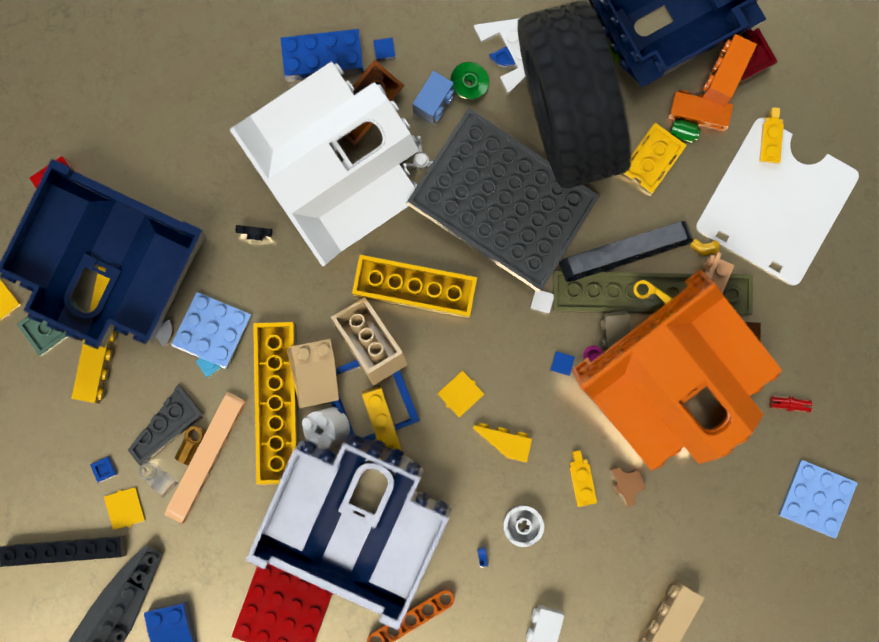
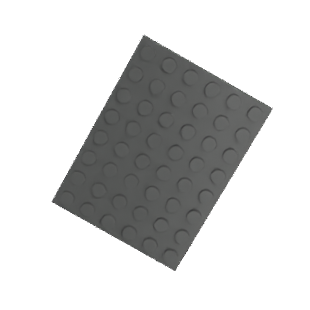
[406,108,599,292]

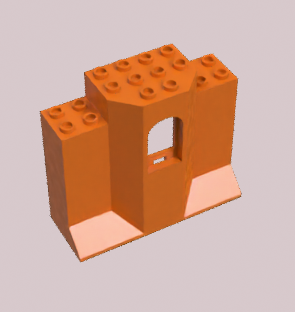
[572,269,782,471]

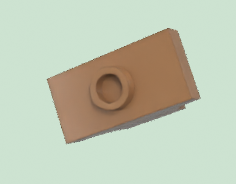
[610,467,646,507]

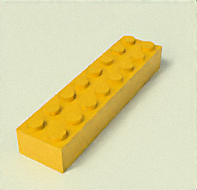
[253,322,298,485]

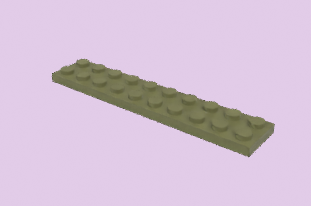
[553,271,753,315]

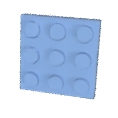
[171,292,251,369]
[778,460,858,539]

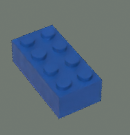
[280,29,364,82]

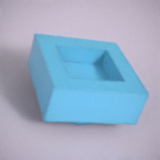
[195,358,222,378]

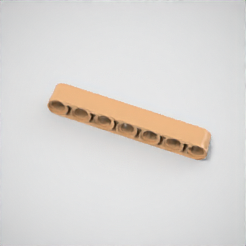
[165,392,246,524]

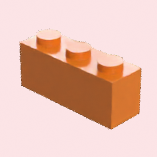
[668,90,734,131]

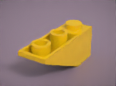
[473,422,532,462]

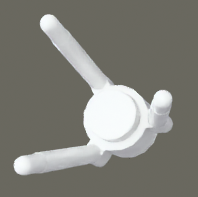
[403,136,433,170]

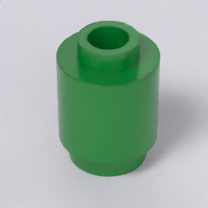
[670,119,701,143]

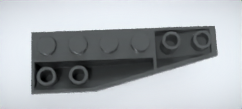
[69,545,162,642]

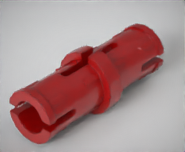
[769,395,812,413]

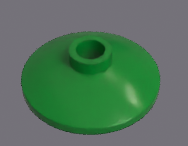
[450,62,489,99]

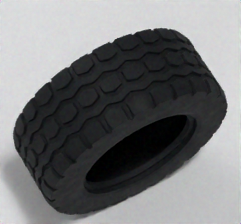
[517,0,631,188]

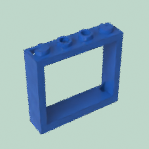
[331,360,420,440]

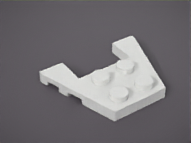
[473,18,525,94]

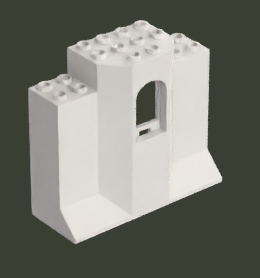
[230,61,419,266]

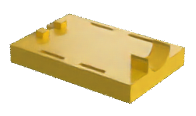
[623,122,687,194]

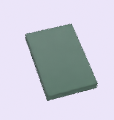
[17,296,82,356]

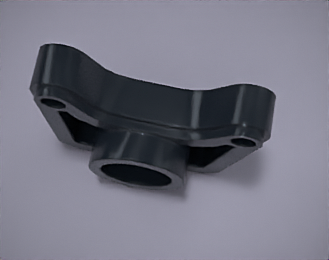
[235,225,273,241]

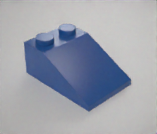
[144,602,196,642]

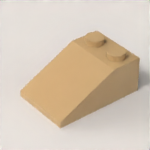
[287,339,339,408]

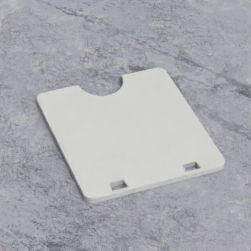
[696,118,859,285]

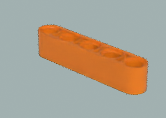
[367,589,454,642]

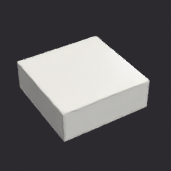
[530,290,554,314]

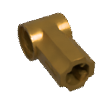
[174,426,206,466]

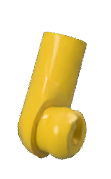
[689,238,720,256]

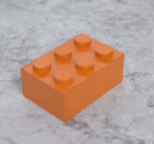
[702,34,757,107]

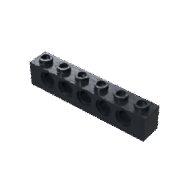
[0,536,127,567]

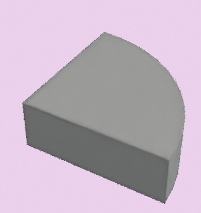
[156,319,173,347]

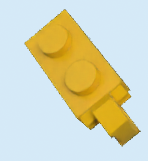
[759,107,784,164]
[569,450,597,507]

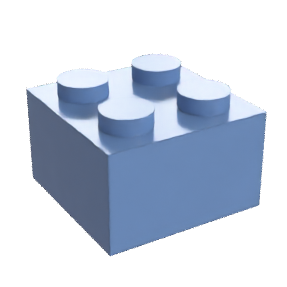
[412,71,455,125]

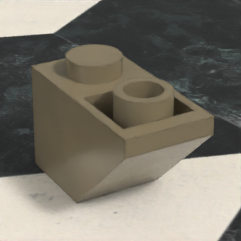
[601,311,631,350]

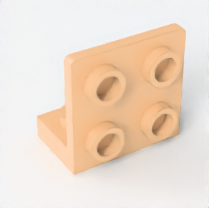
[703,252,734,293]

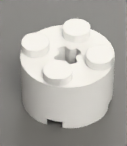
[302,407,350,450]
[503,505,544,547]

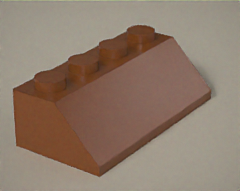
[341,60,405,146]

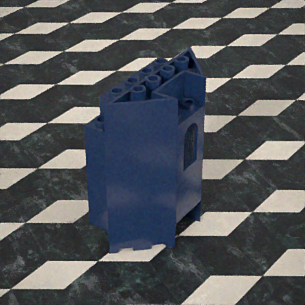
[588,0,766,87]

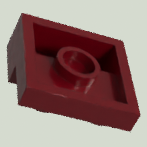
[724,28,778,82]

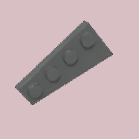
[128,384,204,466]

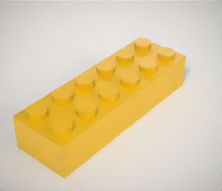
[352,255,477,318]

